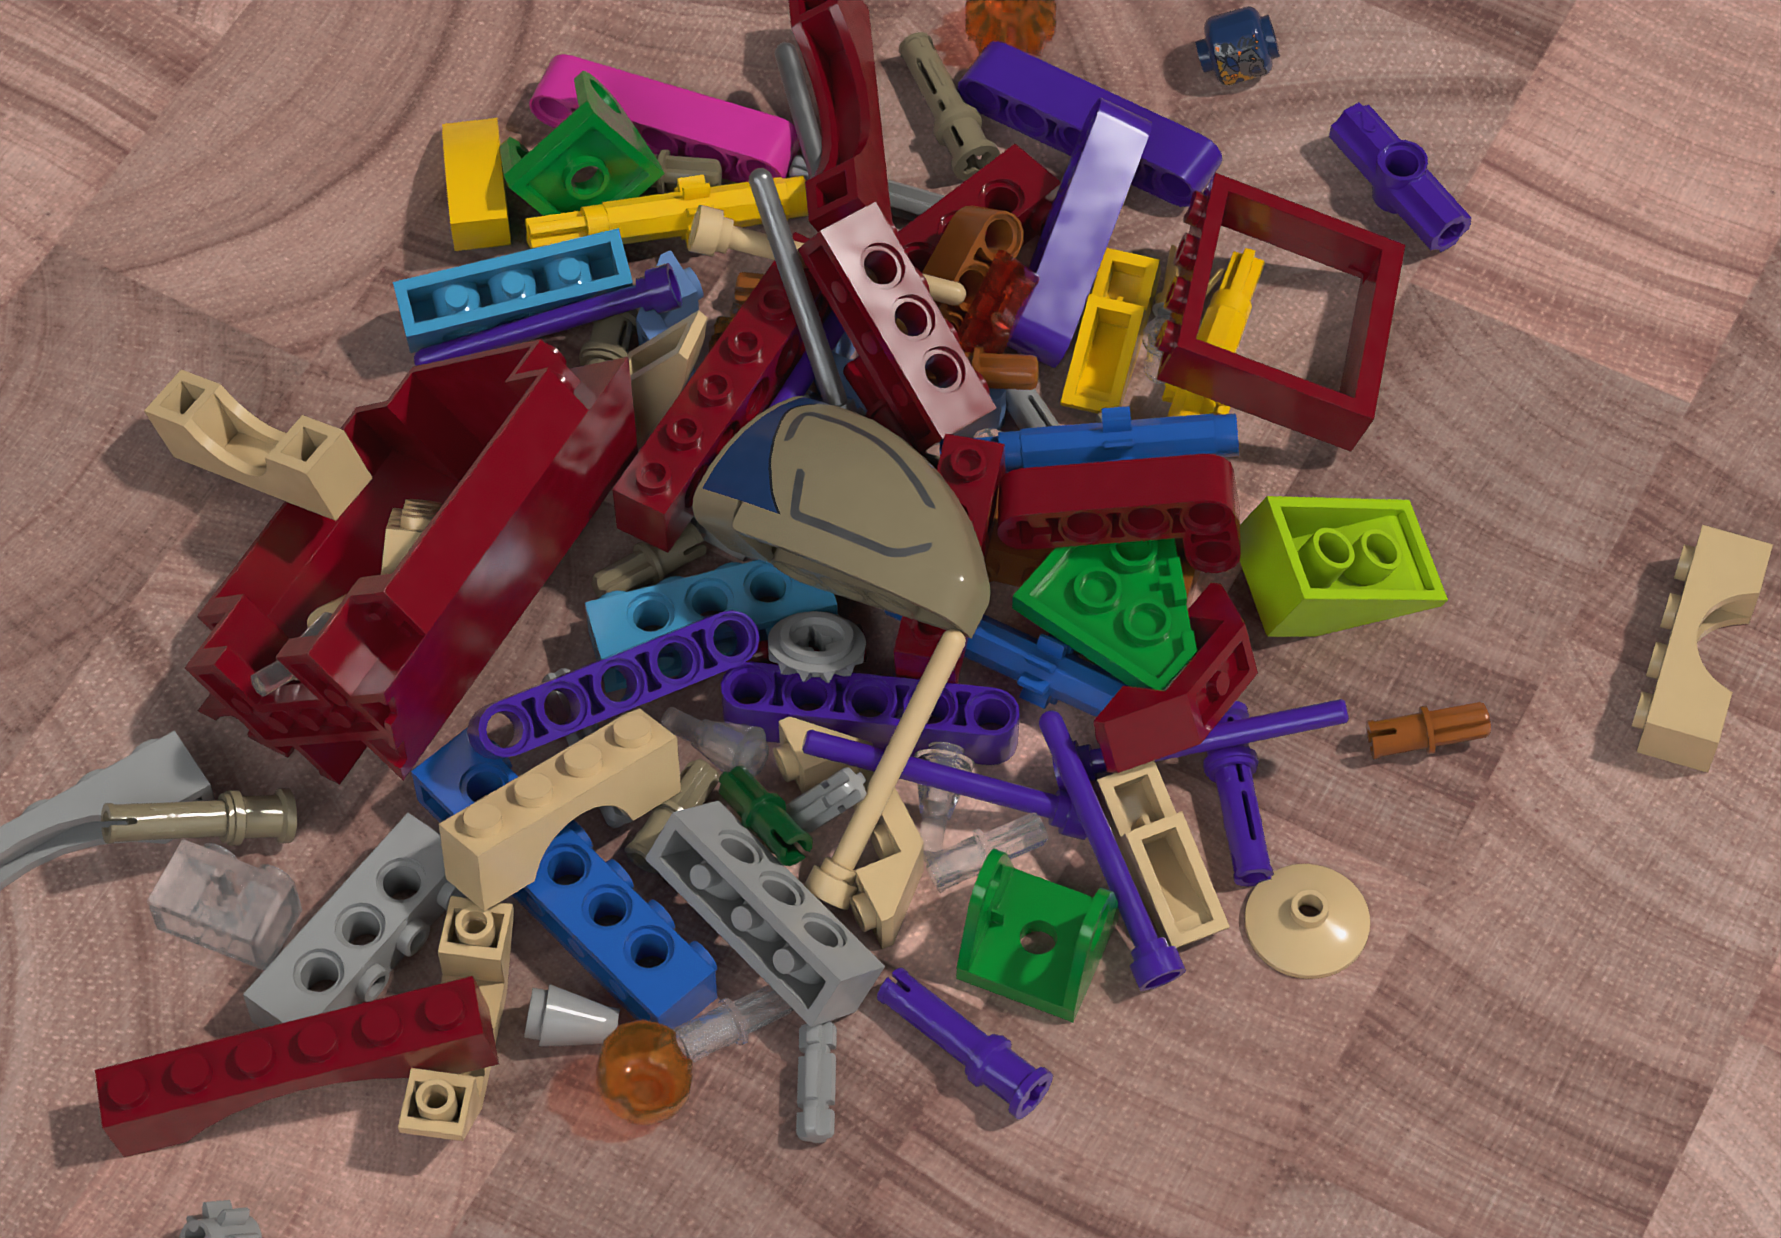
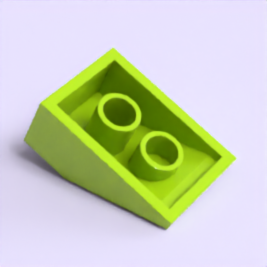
[1240,496,1448,637]

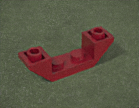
[1093,582,1258,773]

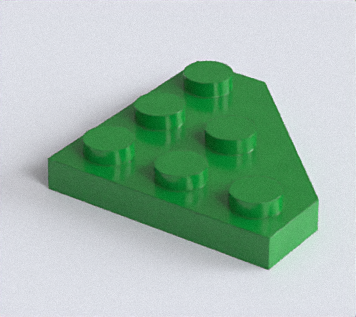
[1012,538,1197,691]

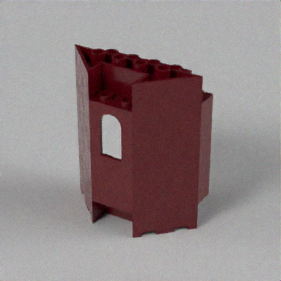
[184,339,638,785]

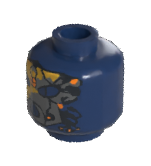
[1195,6,1280,85]

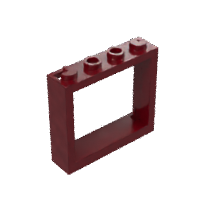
[1155,172,1406,452]

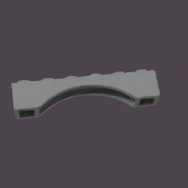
[0,730,215,891]

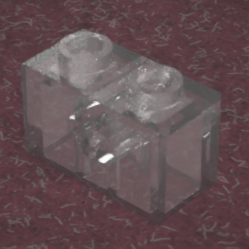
[147,839,302,970]

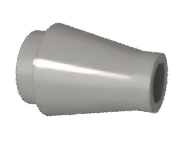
[524,984,620,1047]

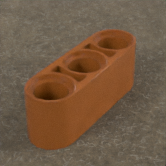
[896,206,1023,352]

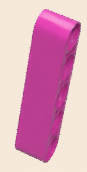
[529,54,800,183]

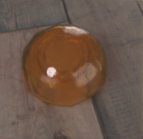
[596,1019,693,1126]

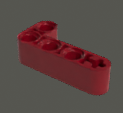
[998,454,1241,573]

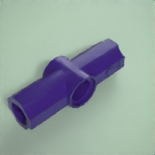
[1329,102,1471,253]

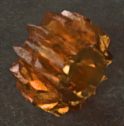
[965,0,1057,57]

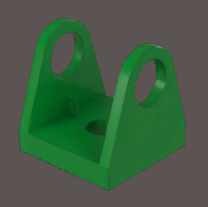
[500,71,665,216]
[956,848,1119,1023]

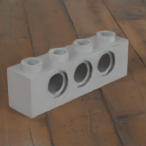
[645,801,885,1027]
[243,813,465,1028]

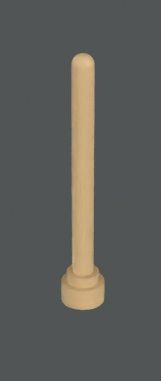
[688,205,966,305]
[804,629,966,910]

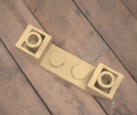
[773,717,924,949]
[398,896,514,1141]

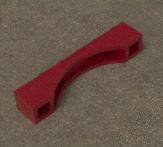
[788,0,892,232]
[95,976,499,1158]

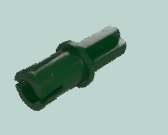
[718,766,813,866]

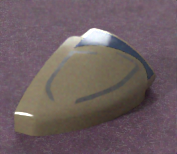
[693,396,990,639]

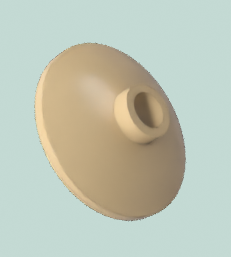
[1245,864,1370,979]

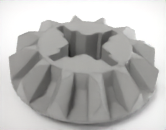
[768,611,866,683]

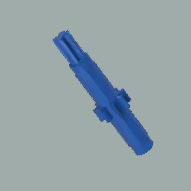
[939,406,1239,473]
[884,610,1128,717]

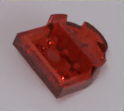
[957,249,1040,354]

